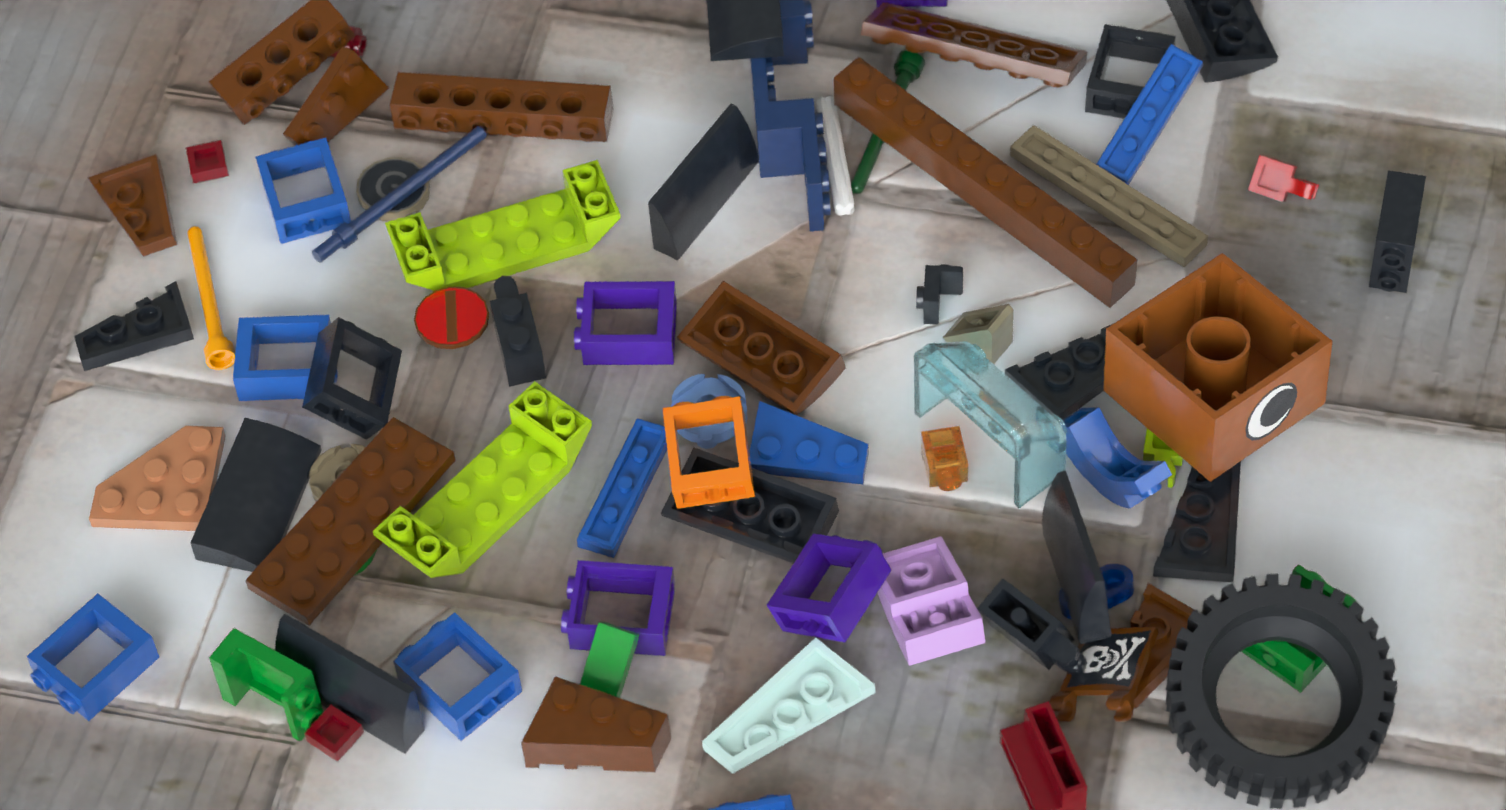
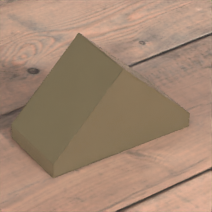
[942,304,1013,367]

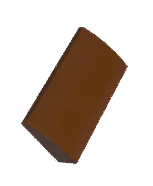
[677,281,846,415]

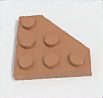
[89,426,226,531]

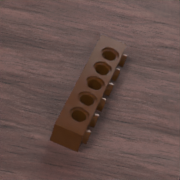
[390,72,613,142]

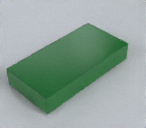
[580,622,640,698]

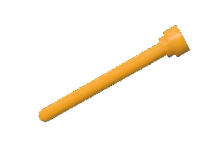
[188,226,235,370]

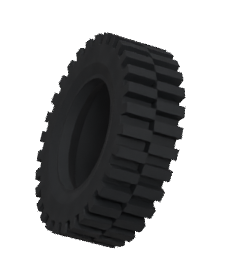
[1165,574,1397,809]

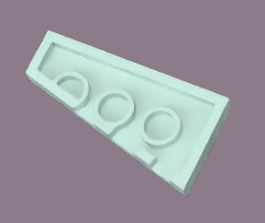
[702,638,875,774]

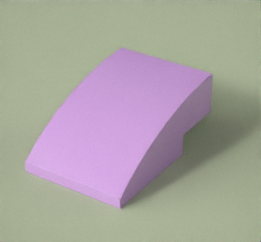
[877,536,985,666]

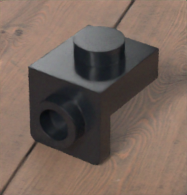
[916,264,963,325]

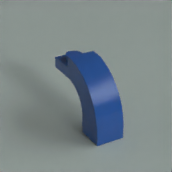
[1052,407,1172,509]

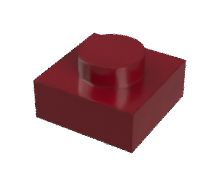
[185,140,229,184]
[304,705,364,762]

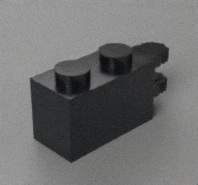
[490,275,546,387]
[977,578,1088,676]

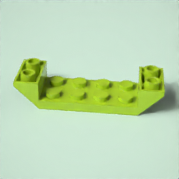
[385,160,621,291]
[373,381,592,578]

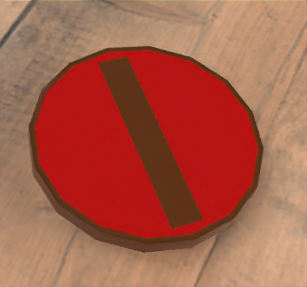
[414,287,490,349]

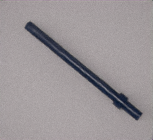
[312,126,487,263]

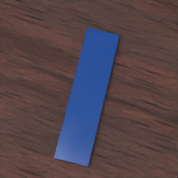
[1096,44,1203,185]
[577,418,667,558]

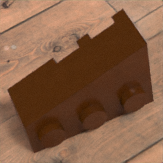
[521,676,671,772]

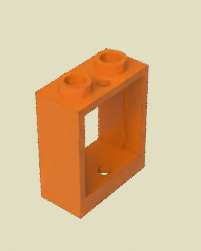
[663,396,755,509]

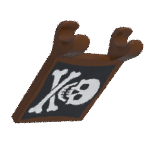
[1049,627,1159,722]

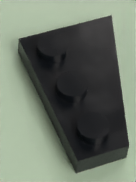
[74,281,194,371]

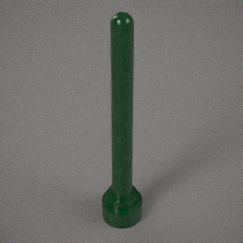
[851,50,925,194]

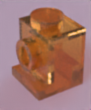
[921,426,968,491]

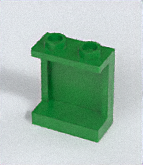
[1241,565,1362,693]
[209,628,324,742]

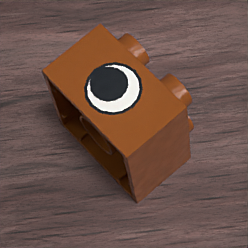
[1103,253,1333,482]

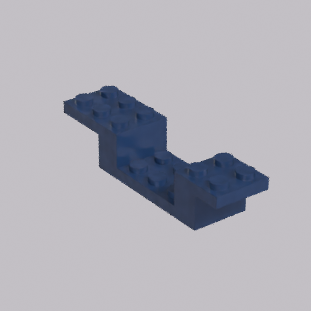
[750,0,831,232]

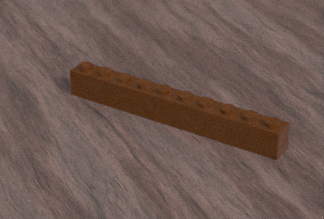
[834,56,1138,308]

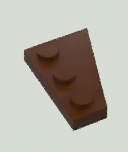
[283,46,389,146]
[88,154,178,256]
[1130,583,1194,709]

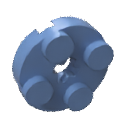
[671,374,748,449]

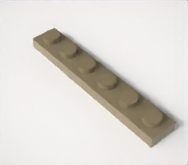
[1010,125,1208,267]

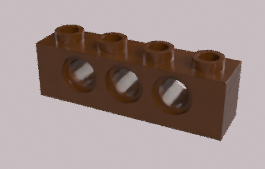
[209,0,355,125]

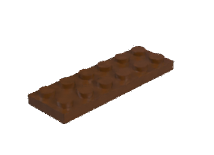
[861,2,1088,87]
[245,417,456,626]

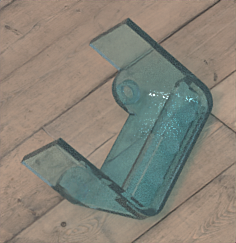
[914,341,1067,509]

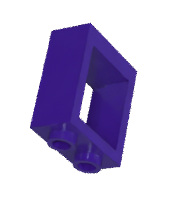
[574,281,677,365]
[766,534,892,642]
[561,560,675,656]

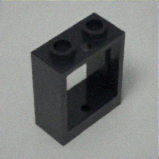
[1085,24,1176,119]
[1369,170,1426,293]
[302,317,402,440]

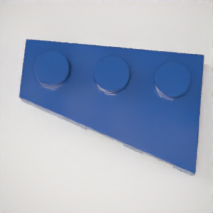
[749,401,869,485]

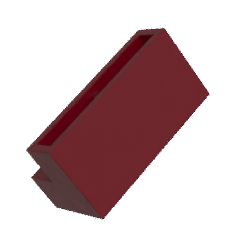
[1000,701,1087,810]

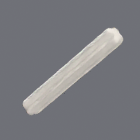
[816,96,854,216]

